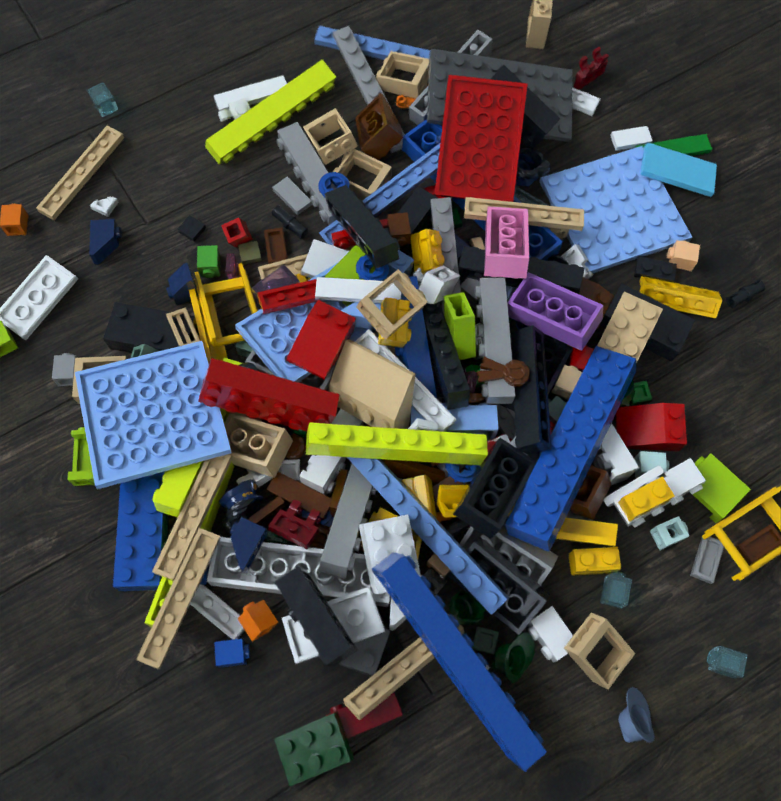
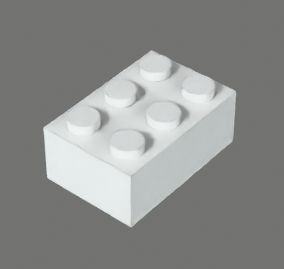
[359,515,421,594]

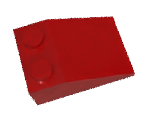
[286,300,356,380]
[615,403,687,452]

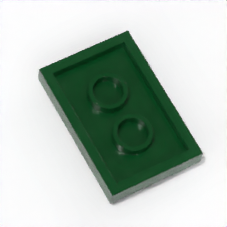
[274,712,354,786]

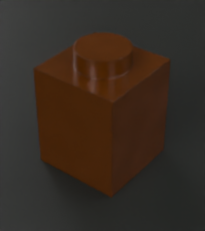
[387,212,411,247]

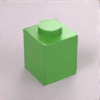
[197,245,220,278]

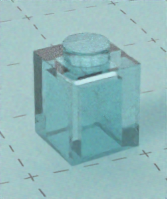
[87,82,118,117]
[600,572,632,609]
[707,646,747,679]

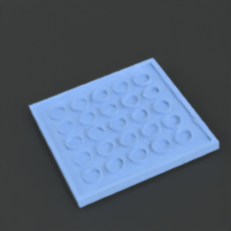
[540,146,692,274]
[75,341,232,489]

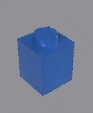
[214,639,250,668]

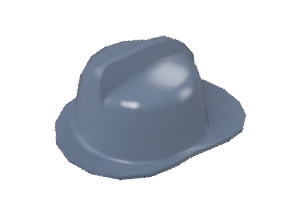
[618,687,655,743]

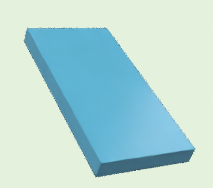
[640,142,717,197]

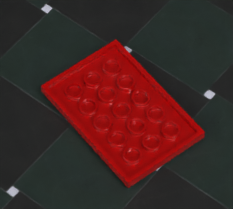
[434,75,528,202]

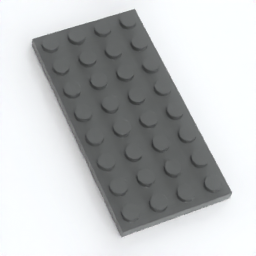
[427,49,572,142]

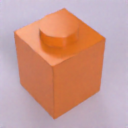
[0,203,28,236]
[238,600,278,642]

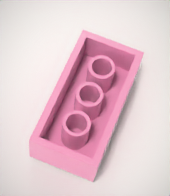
[484,207,529,279]

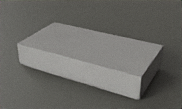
[273,177,312,215]
[690,537,724,584]

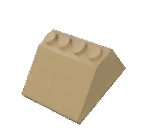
[328,339,416,429]

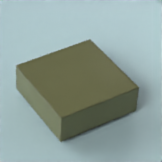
[238,241,262,265]

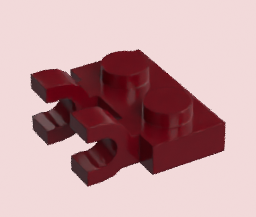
[574,47,609,90]
[268,499,321,550]

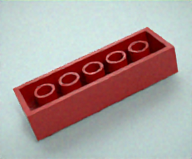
[198,358,340,431]

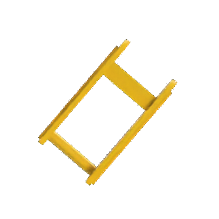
[194,263,258,347]
[702,486,781,581]

